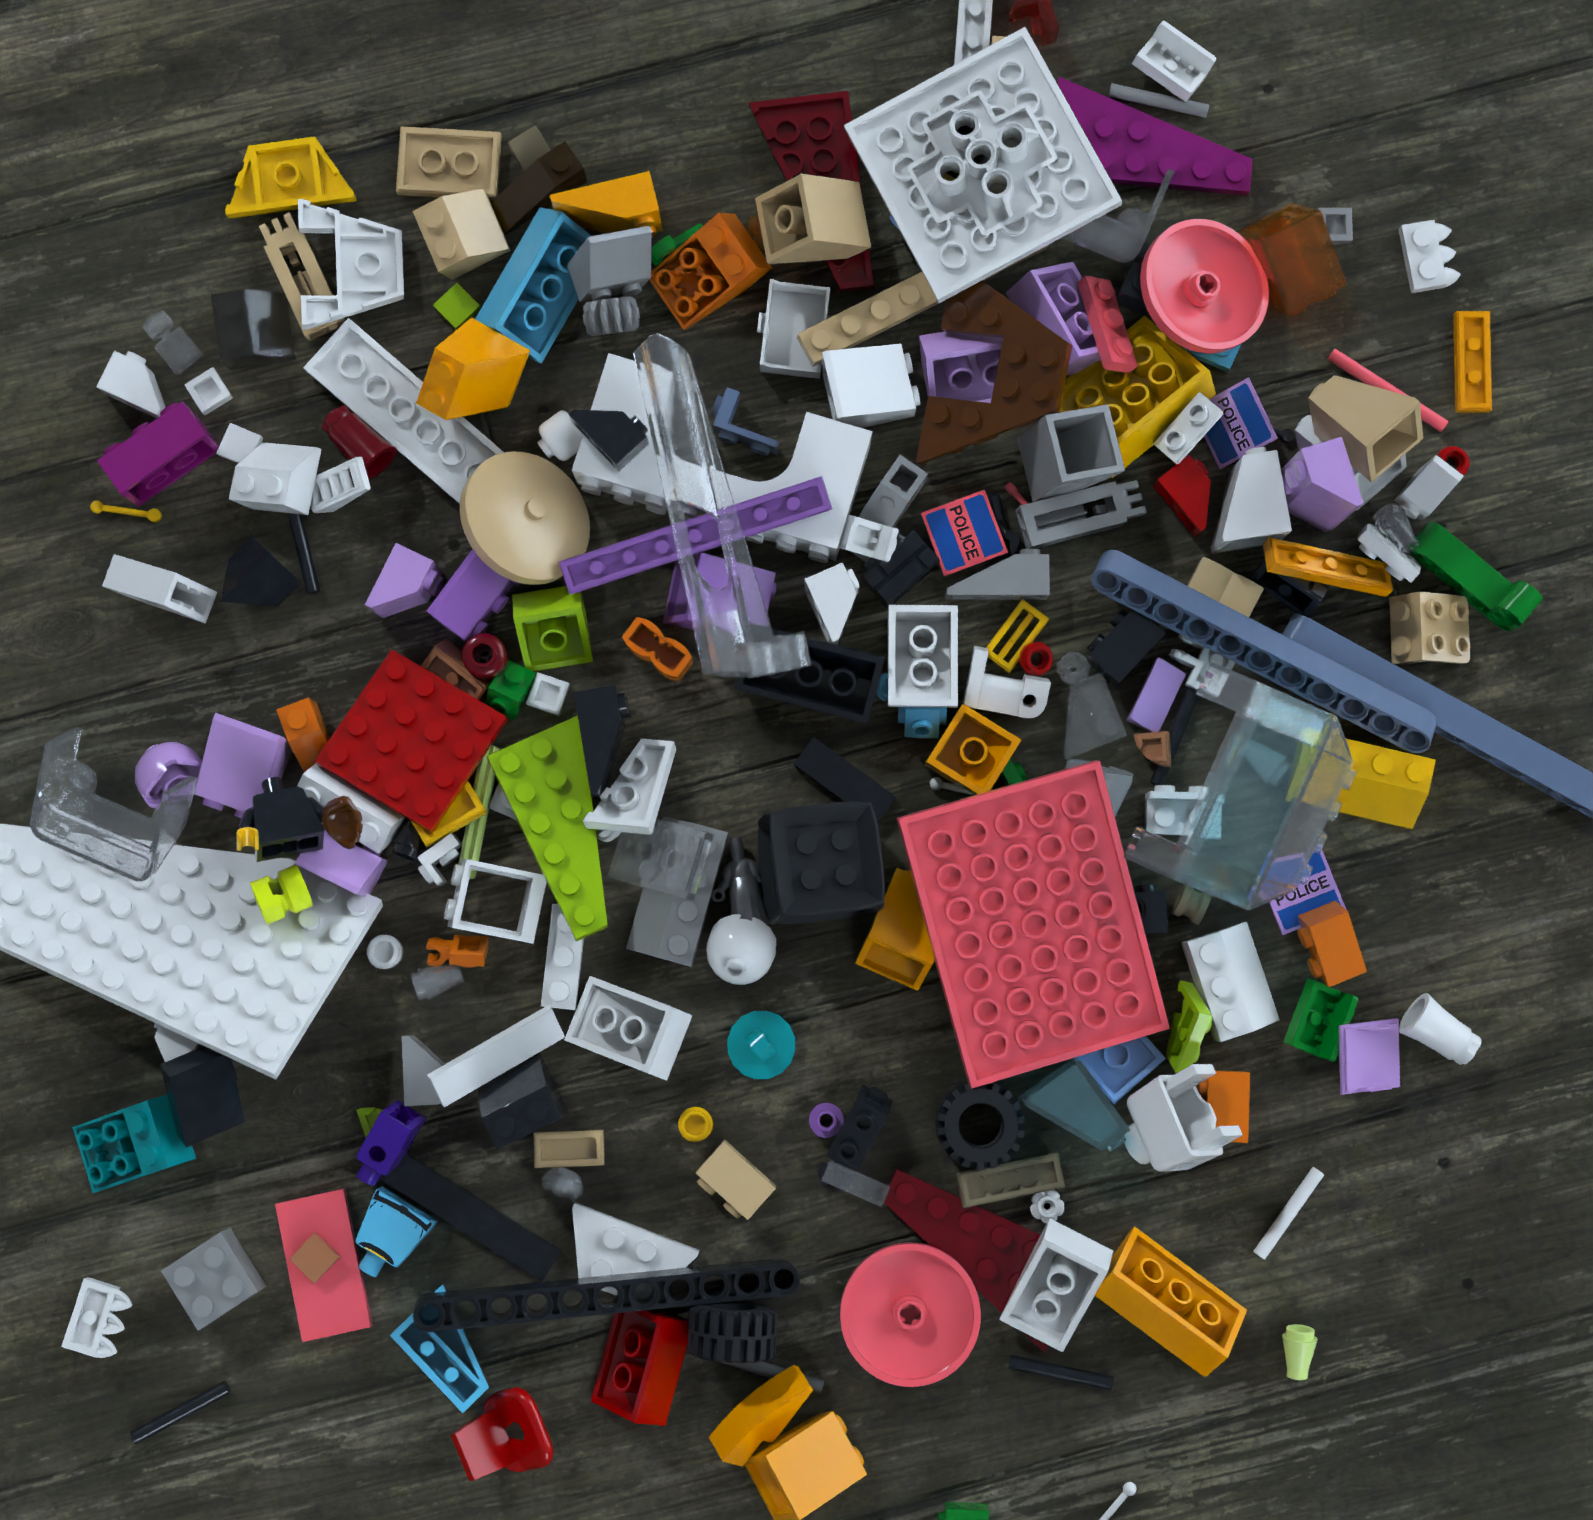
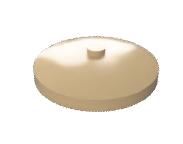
[460,451,590,585]

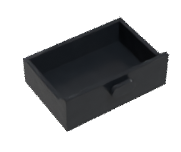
[160,1046,245,1148]

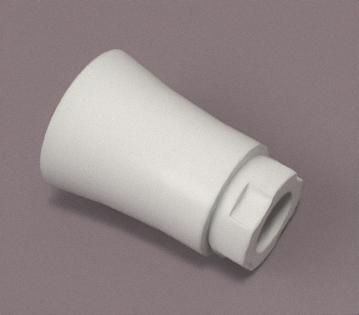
[1399,993,1481,1065]

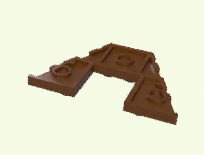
[916,281,1072,465]

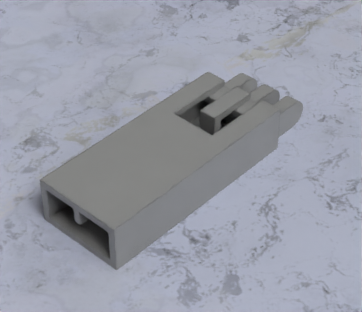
[1015,480,1147,549]

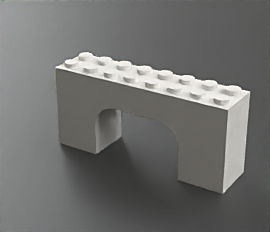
[572,353,873,563]

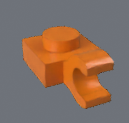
[426,935,489,968]

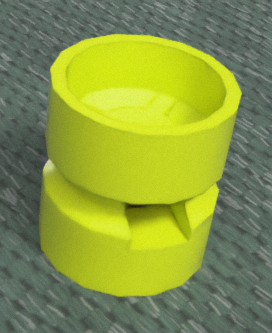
[250,864,313,925]

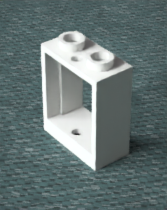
[444,859,546,944]

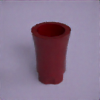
[322,405,397,480]

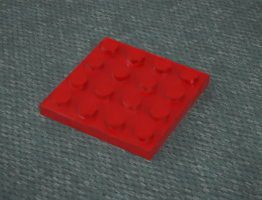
[315,649,508,834]

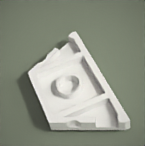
[572,1202,699,1299]

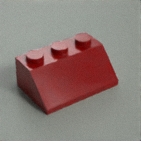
[591,1309,689,1426]

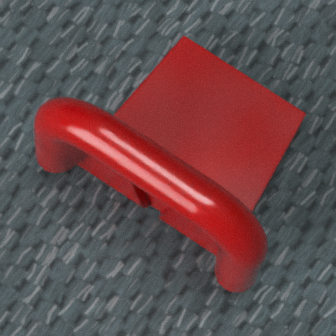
[451,1387,553,1481]

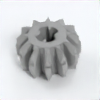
[583,296,640,336]

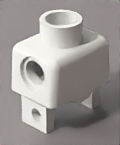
[1123,1064,1243,1172]

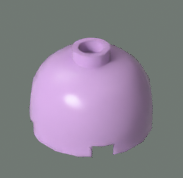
[135,742,202,809]

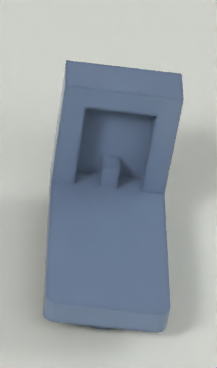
[712,387,779,456]

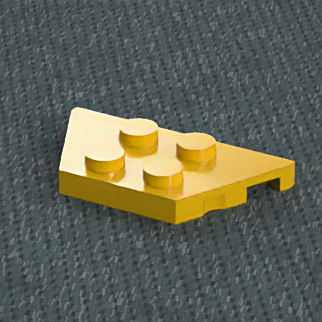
[225,136,356,219]

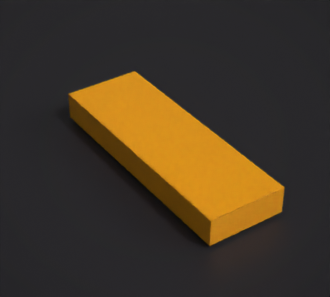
[1453,311,1492,413]

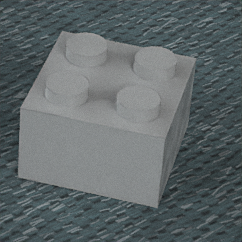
[161,1228,267,1331]

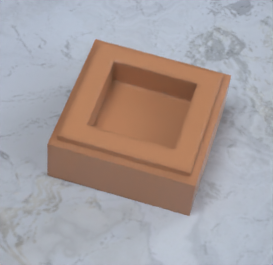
[290,1232,341,1283]

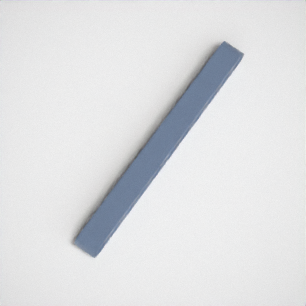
[1091,550,1437,753]
[1282,613,1593,819]

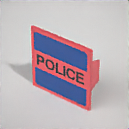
[921,489,1008,577]

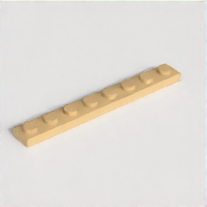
[797,245,1048,367]

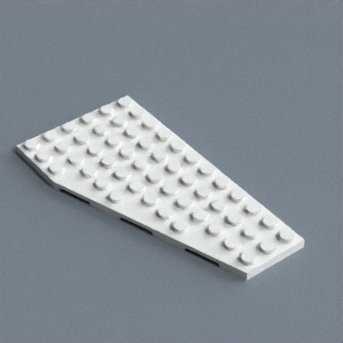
[0,824,383,1079]

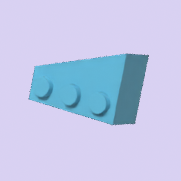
[390,1284,489,1413]

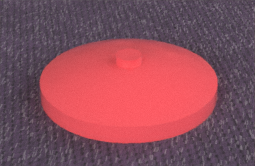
[1140,219,1269,354]
[840,1242,981,1387]

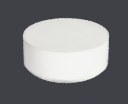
[367,935,403,969]

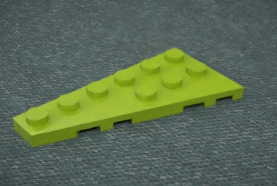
[487,716,608,942]

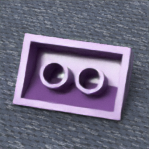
[427,549,521,642]

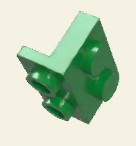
[1283,978,1358,1062]

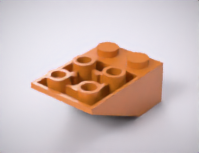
[649,213,772,330]

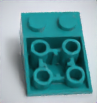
[72,1095,196,1193]

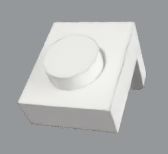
[838,515,898,562]

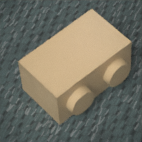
[696,1139,776,1220]

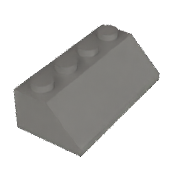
[626,817,729,967]

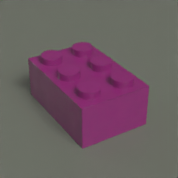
[97,401,219,507]

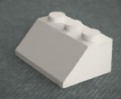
[1181,922,1280,1042]

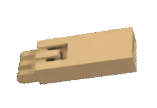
[259,212,345,342]

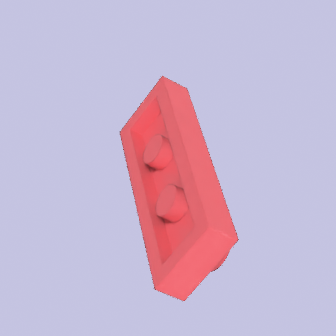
[1077,275,1138,373]

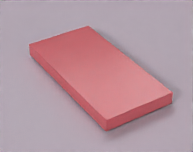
[275,1188,373,1342]

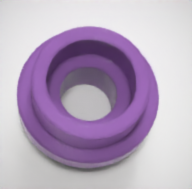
[809,1103,844,1138]

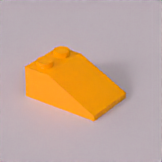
[550,171,663,238]

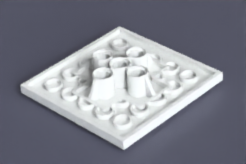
[844,27,1122,303]

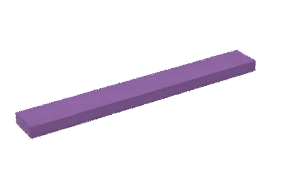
[559,476,833,595]

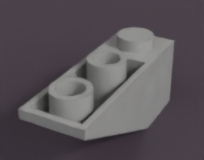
[850,455,928,562]

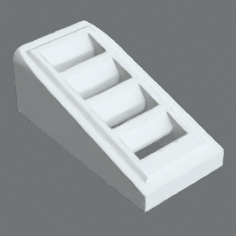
[310,457,371,513]

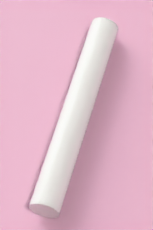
[1253,1167,1324,1260]

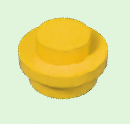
[678,1107,713,1142]

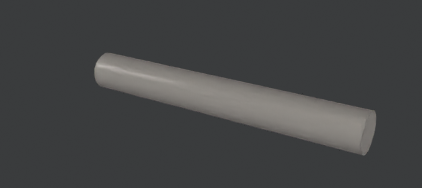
[1108,83,1209,118]

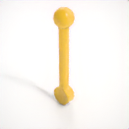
[90,500,162,523]

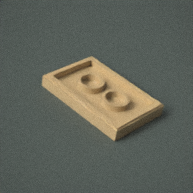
[396,127,502,200]

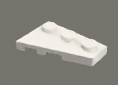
[583,738,676,835]

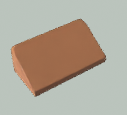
[421,639,493,701]

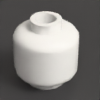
[537,410,583,461]

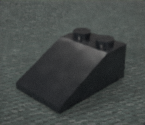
[574,685,630,800]

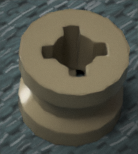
[1172,883,1212,925]

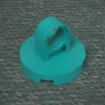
[727,1011,795,1079]

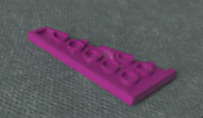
[1057,76,1253,196]

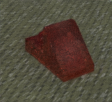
[1008,0,1059,46]

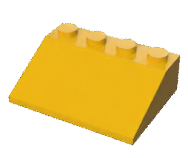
[1060,316,1216,478]

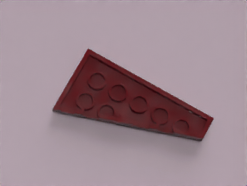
[749,91,874,293]
[882,1168,1049,1353]

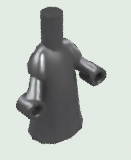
[711,837,770,924]

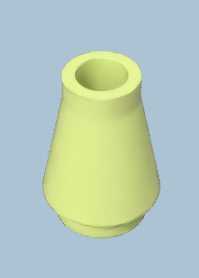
[1282,1324,1318,1380]

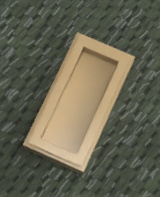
[534,1130,605,1168]

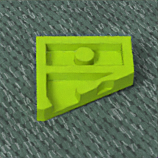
[1166,980,1212,1073]

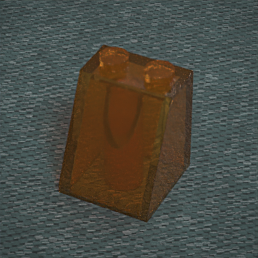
[1237,203,1347,316]

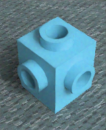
[898,707,947,738]

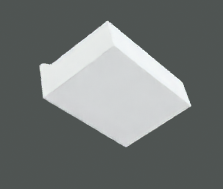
[757,279,830,379]

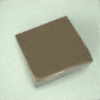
[508,126,551,171]

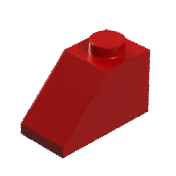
[1152,455,1211,538]

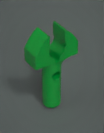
[651,223,703,266]

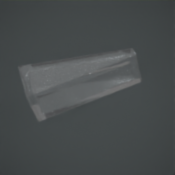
[822,1160,890,1207]

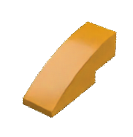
[709,1365,813,1467]

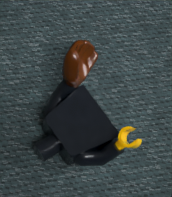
[236,777,363,862]

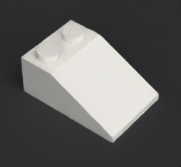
[888,605,958,708]
[564,976,692,1081]
[999,1219,1113,1352]

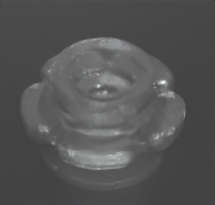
[1056,652,1090,684]

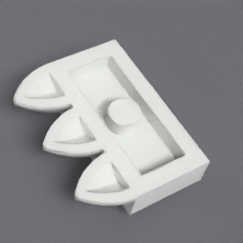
[1398,220,1460,293]
[1357,524,1421,583]
[61,1277,133,1358]

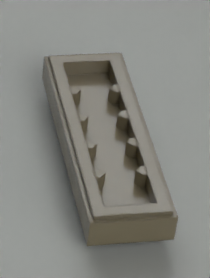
[956,1152,1065,1208]

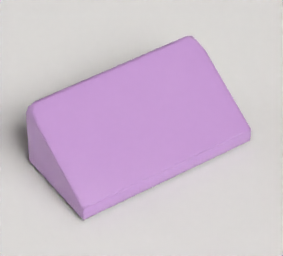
[1126,657,1186,732]

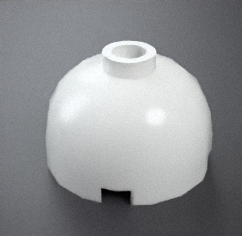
[706,914,777,985]

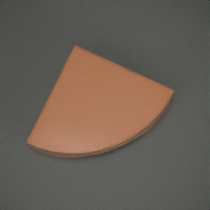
[1134,731,1172,767]

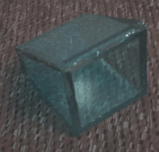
[1017,1058,1130,1151]

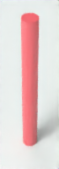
[1327,349,1449,432]

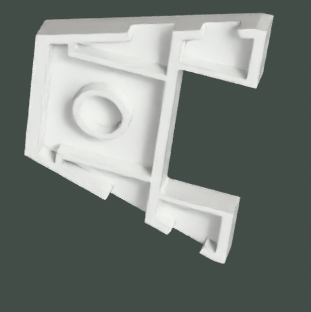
[298,199,404,329]

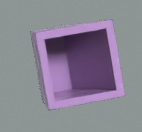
[194,713,292,818]

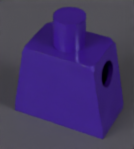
[356,1100,427,1186]

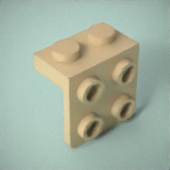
[1389,592,1470,665]

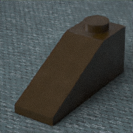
[490,141,587,236]

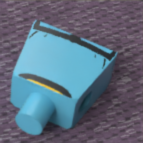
[355,1186,438,1277]

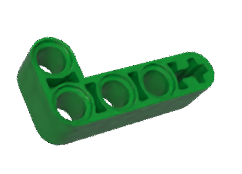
[1407,521,1543,632]

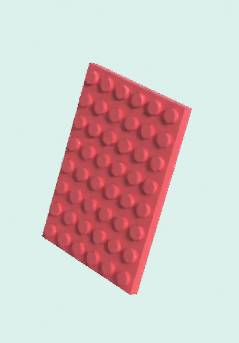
[897,760,1170,1089]

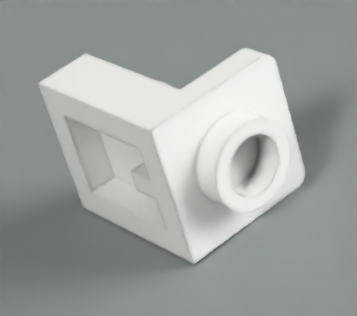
[417,833,462,886]

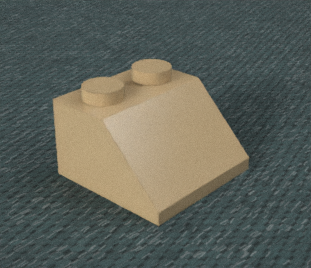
[413,189,511,280]

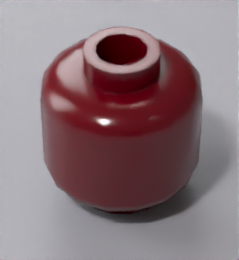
[462,633,509,680]

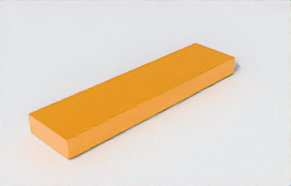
[1263,537,1393,597]

